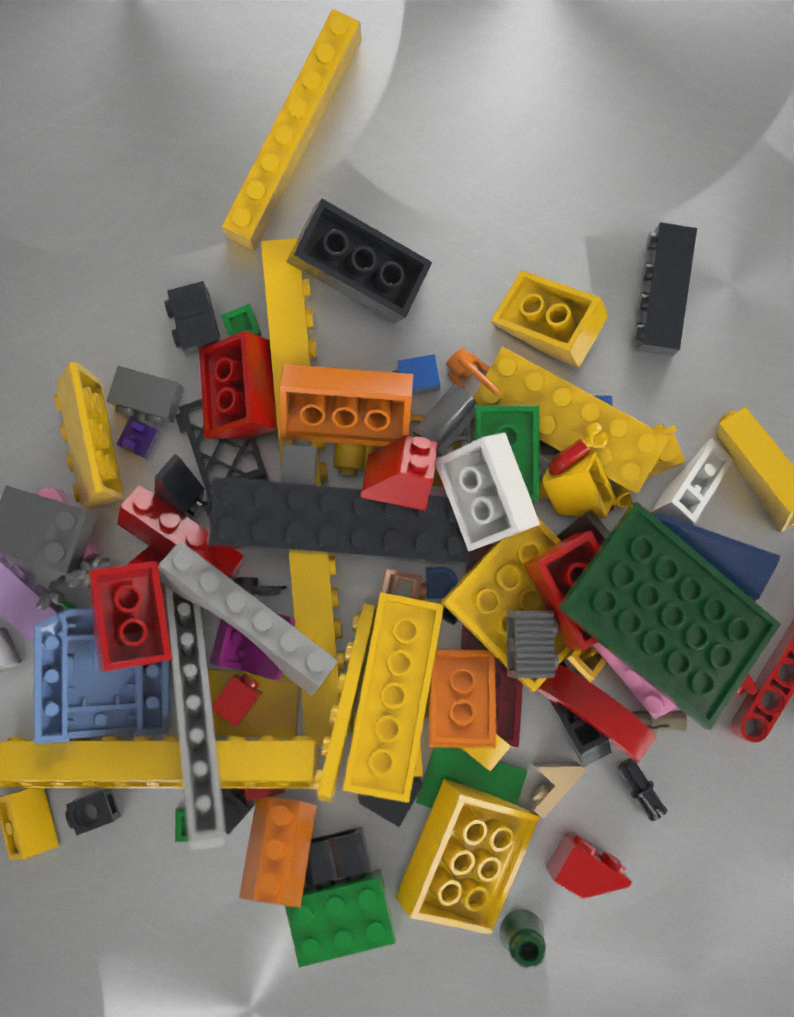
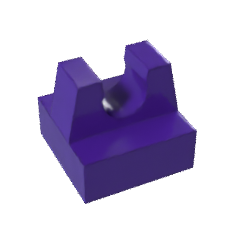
[116,417,160,460]

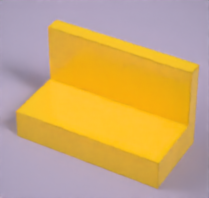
[0,788,59,861]

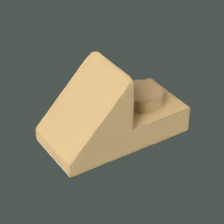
[530,762,587,819]

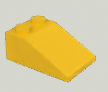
[491,270,609,368]

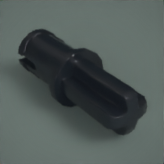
[618,758,668,821]

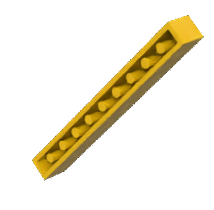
[0,736,320,789]

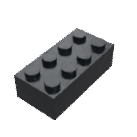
[286,198,433,323]

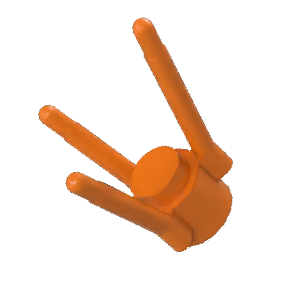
[446,347,500,396]

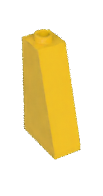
[716,406,794,533]

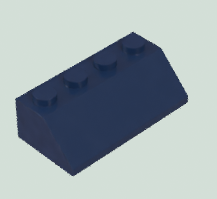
[653,512,781,601]

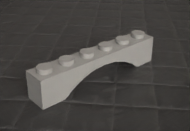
[158,541,338,696]

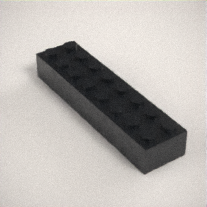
[206,477,470,565]

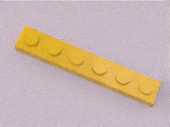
[313,603,376,803]

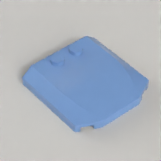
[33,607,169,744]

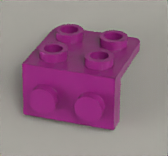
[209,613,295,681]

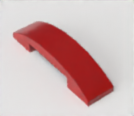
[537,664,657,763]

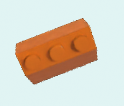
[239,797,317,907]

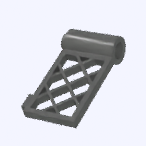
[412,384,549,478]

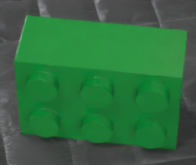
[285,869,396,968]

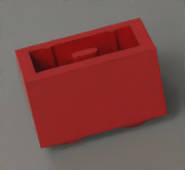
[546,834,633,899]

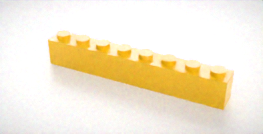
[222,9,361,251]

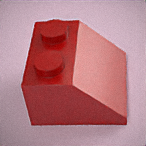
[360,435,437,510]

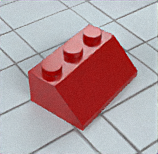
[199,331,277,439]

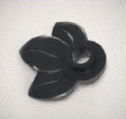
[233,577,287,597]

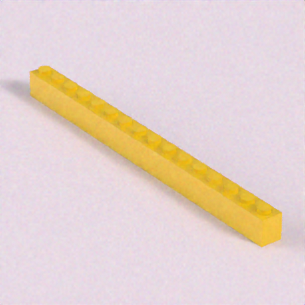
[261,238,351,746]

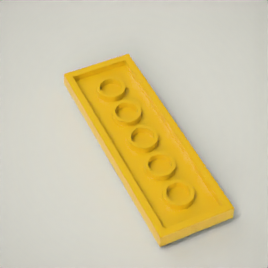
[473,346,670,494]
[342,592,444,803]

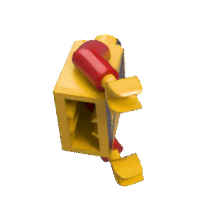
[539,423,633,518]

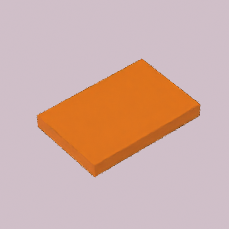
[429,649,496,749]

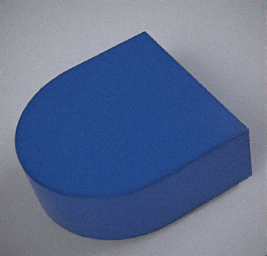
[426,567,458,599]

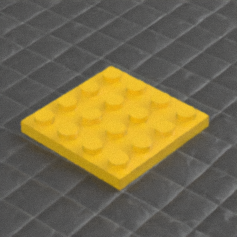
[441,516,572,692]

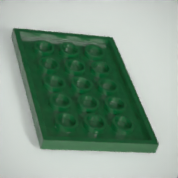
[557,502,781,730]

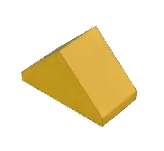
[564,645,606,682]

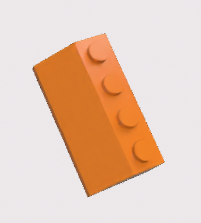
[280,364,413,447]

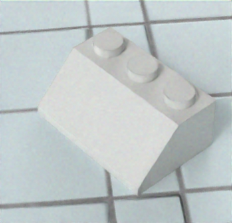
[435,433,540,551]

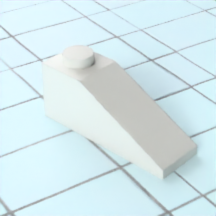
[650,439,734,524]

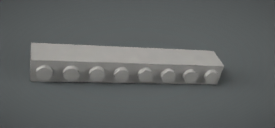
[165,585,226,850]

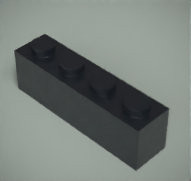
[633,222,697,357]

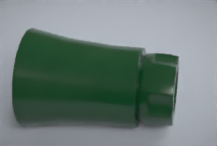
[499,910,546,968]

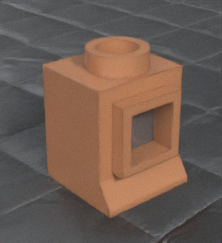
[380,568,428,601]

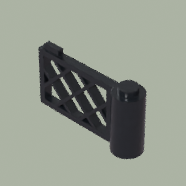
[175,399,271,518]

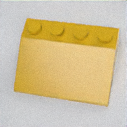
[54,361,125,509]
[395,779,540,935]

